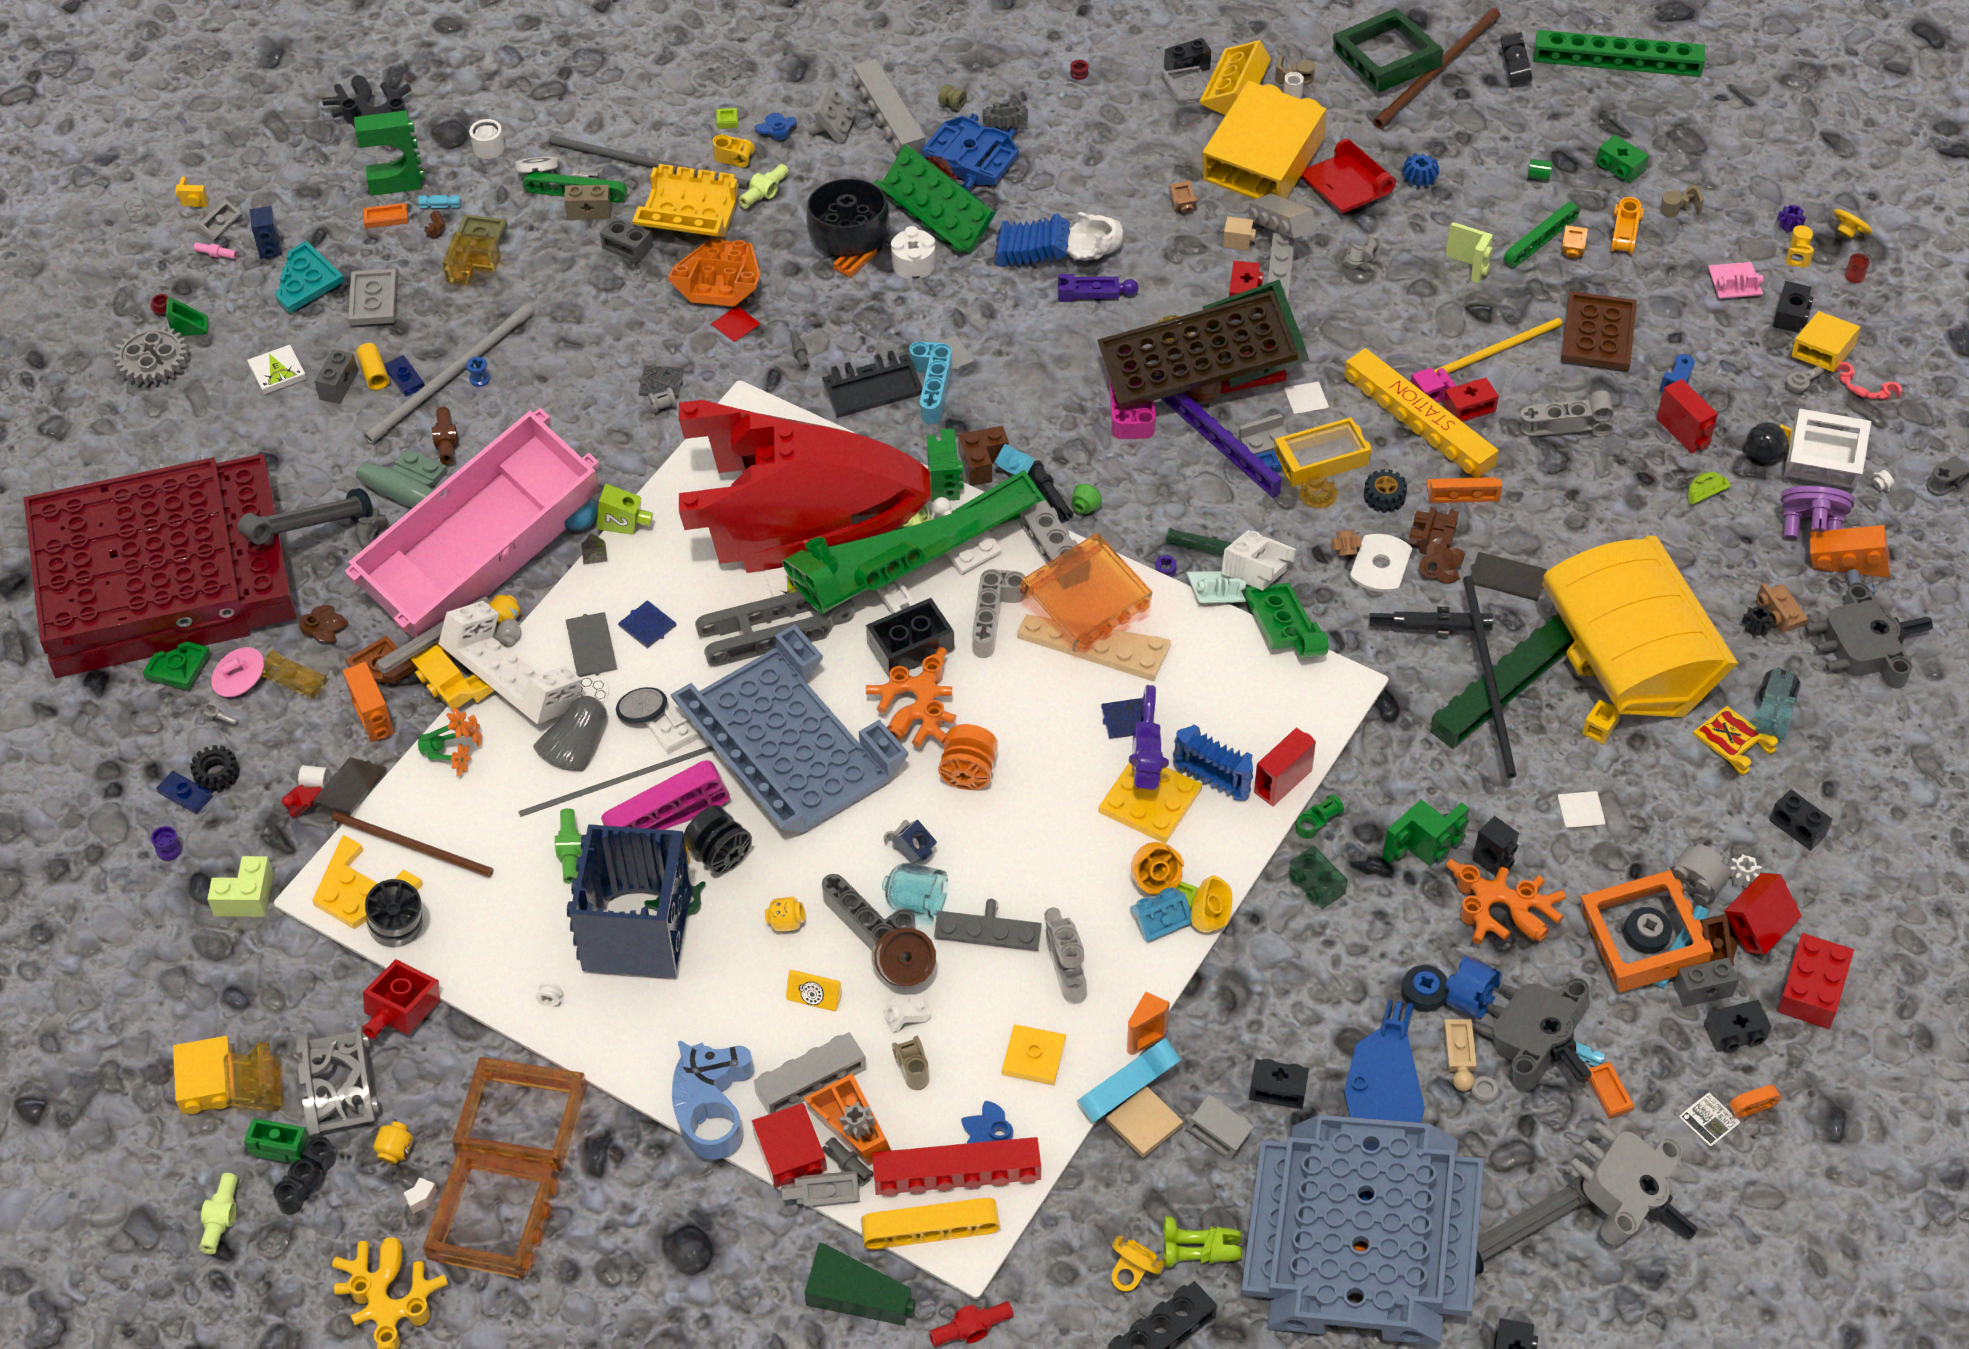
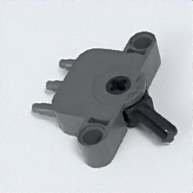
[1473,978,1592,1091]

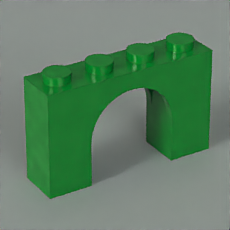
[354,110,425,196]

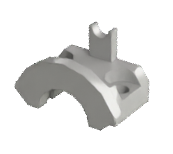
[1343,234,1380,273]

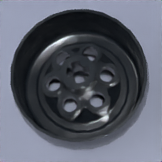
[806,179,889,256]

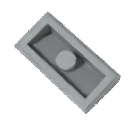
[195,199,242,241]

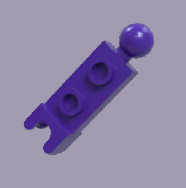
[1058,274,1139,302]

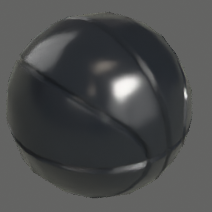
[1746,422,1788,463]

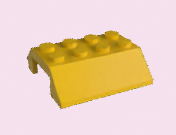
[632,164,739,237]

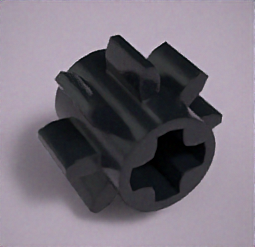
[1741,606,1774,636]

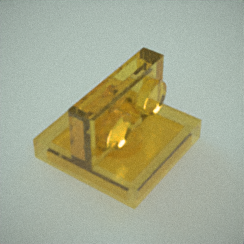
[223,1041,282,1111]

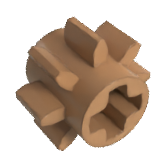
[1331,530,1362,556]

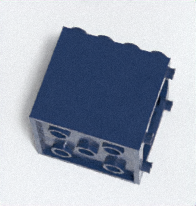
[567,824,692,978]

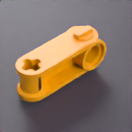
[1611,197,1644,255]

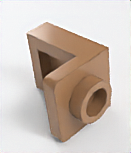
[1169,180,1199,212]

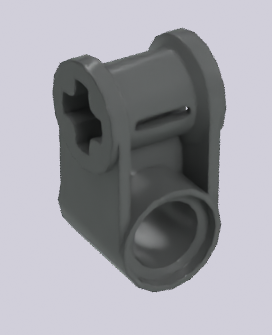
[1927,456,1969,496]

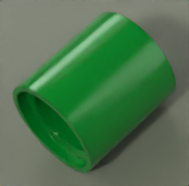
[1528,159,1552,181]

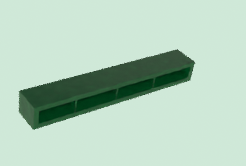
[1431,613,1575,749]

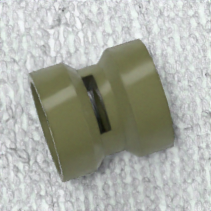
[938,84,967,111]

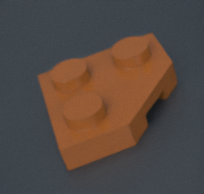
[345,635,414,683]

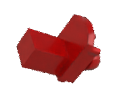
[281,785,326,817]

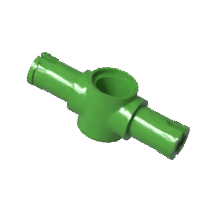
[555,808,583,883]

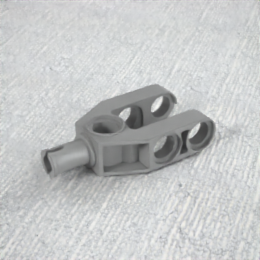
[1044,907,1087,999]

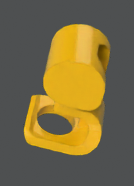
[1786,225,1815,267]

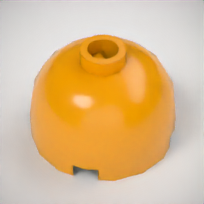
[1131,842,1184,894]

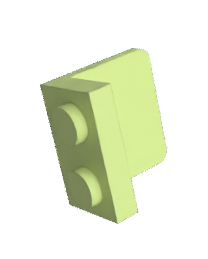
[1446,223,1493,284]

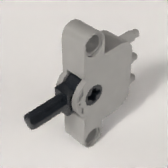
[1570,1122,1698,1246]

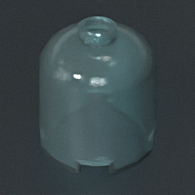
[882,863,948,921]

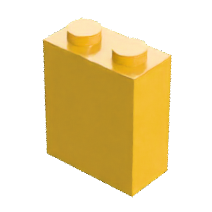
[1792,311,1861,372]
[173,1036,236,1114]

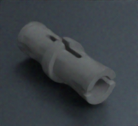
[822,1137,874,1186]

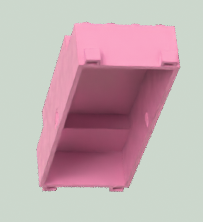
[345,408,600,638]

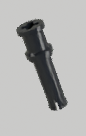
[1028,460,1073,522]

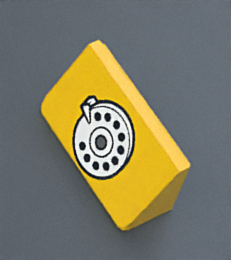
[786,970,842,1011]

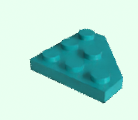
[275,241,345,313]

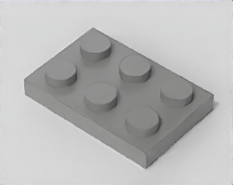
[348,269,397,326]

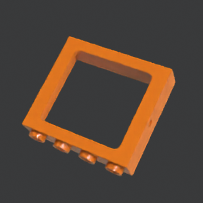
[1581,870,1713,993]

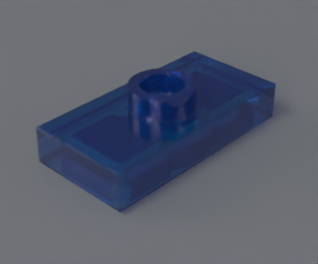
[384,355,425,397]
[156,771,213,814]

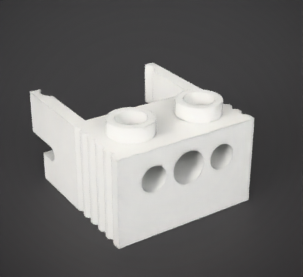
[1221,530,1296,591]

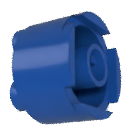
[1445,955,1502,1019]

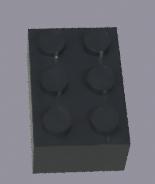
[866,598,955,677]

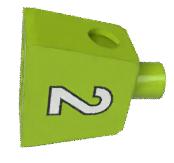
[596,484,653,535]

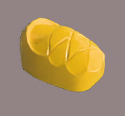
[1191,875,1233,933]

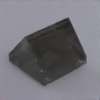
[581,533,607,564]

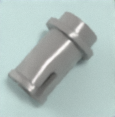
[572,168,599,179]

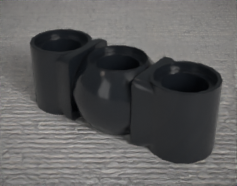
[1501,32,1532,85]
[273,1136,336,1215]

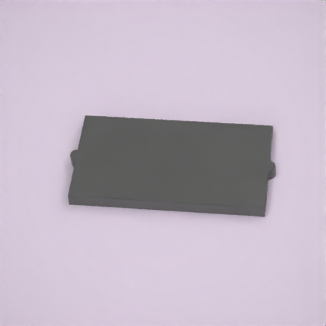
[566,612,617,677]

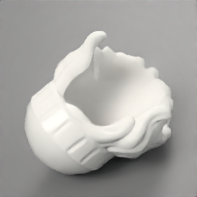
[1067,212,1123,261]

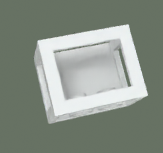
[1783,409,1871,489]

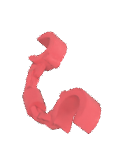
[1834,362,1902,400]

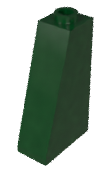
[804,1243,916,1326]

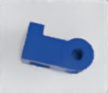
[1659,354,1695,393]

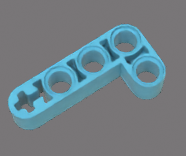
[909,341,953,424]
[1077,1038,1182,1123]

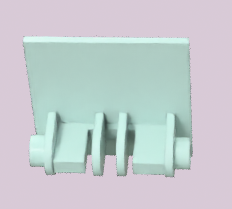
[1186,571,1246,604]

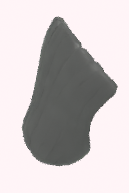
[533,696,607,771]

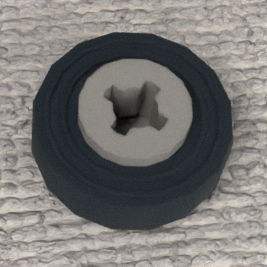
[1624,907,1672,953]

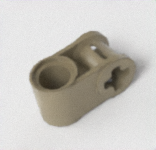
[891,1035,929,1090]

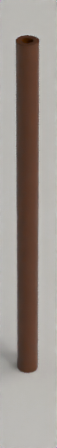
[332,811,494,878]

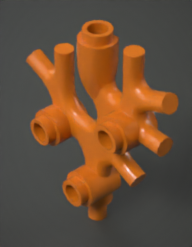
[866,647,957,747]
[1446,858,1566,944]

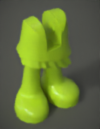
[1163,1216,1242,1268]

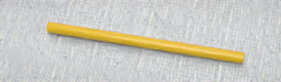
[1434,317,1562,374]

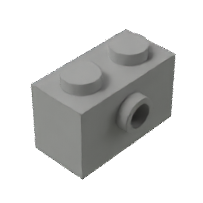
[1186,1094,1254,1160]

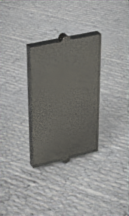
[1471,552,1547,601]
[313,757,387,815]

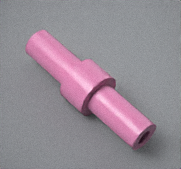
[194,242,238,259]

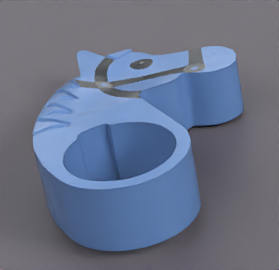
[672,1041,754,1160]

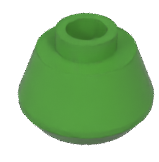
[1071,483,1102,514]

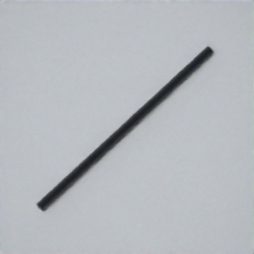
[1463,576,1517,778]

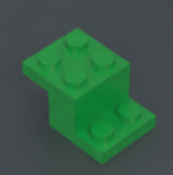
[1382,799,1470,867]

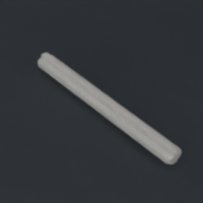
[376,596,491,673]

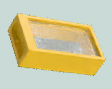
[1274,417,1372,487]

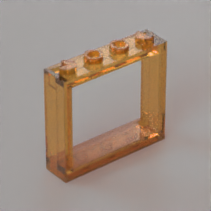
[452,1057,587,1172]
[423,1149,559,1279]

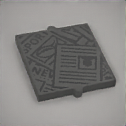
[638,365,684,398]

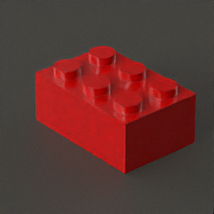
[1777,933,1854,1029]

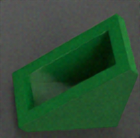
[166,297,208,337]

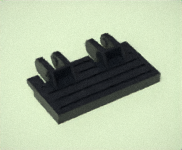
[822,350,923,418]

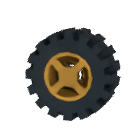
[1364,469,1407,513]

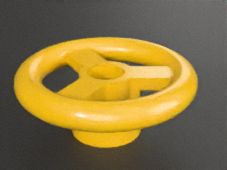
[1833,209,1872,239]

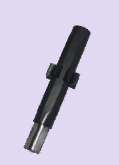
[1369,606,1493,636]

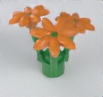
[418,707,483,776]

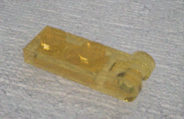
[261,650,328,699]

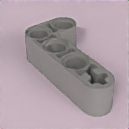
[972,569,1026,658]

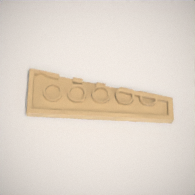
[1017,614,1171,682]

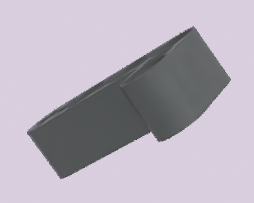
[822,874,916,951]

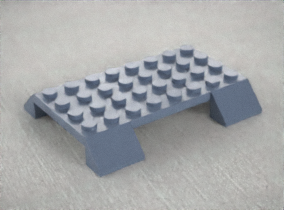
[671,624,909,832]

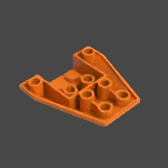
[668,238,760,306]

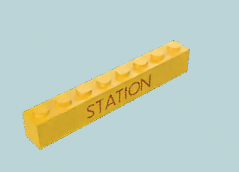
[1344,348,1499,478]

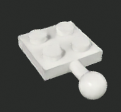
[932,497,1002,575]

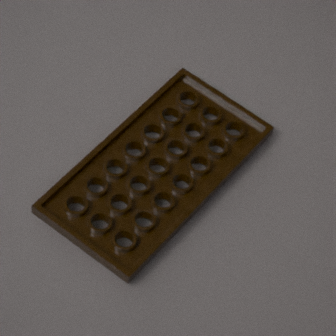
[1097,291,1298,410]

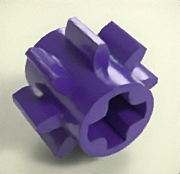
[1777,205,1806,232]

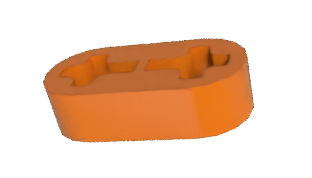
[1729,1084,1782,1118]

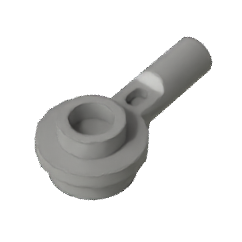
[1786,366,1824,394]

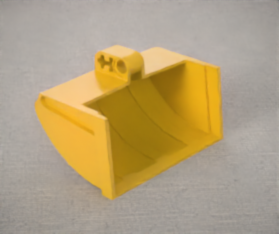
[1542,535,1738,717]

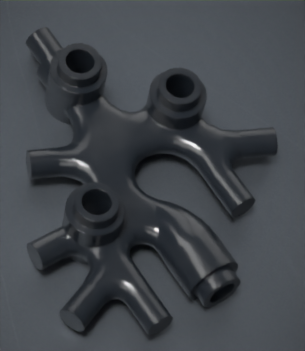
[322,75,411,128]

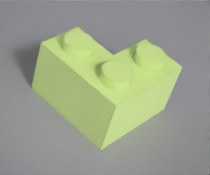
[207,856,274,917]

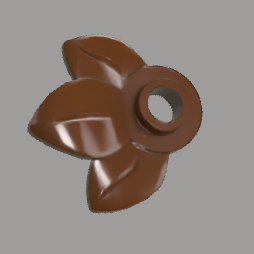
[1419,536,1465,584]
[299,605,348,643]

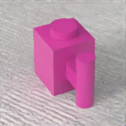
[1410,367,1457,403]

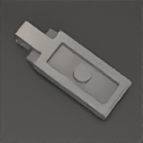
[781,1171,859,1206]

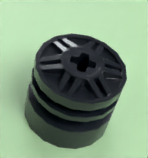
[684,805,752,875]

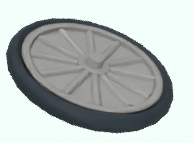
[616,687,667,724]

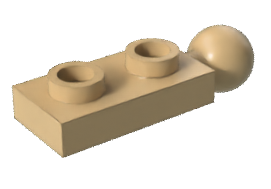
[1444,1019,1477,1092]

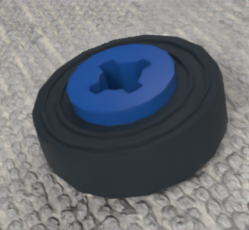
[1401,965,1449,1011]

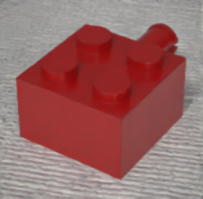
[362,959,440,1039]

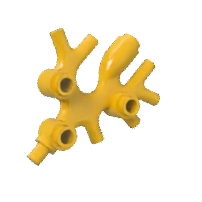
[332,1237,448,1349]

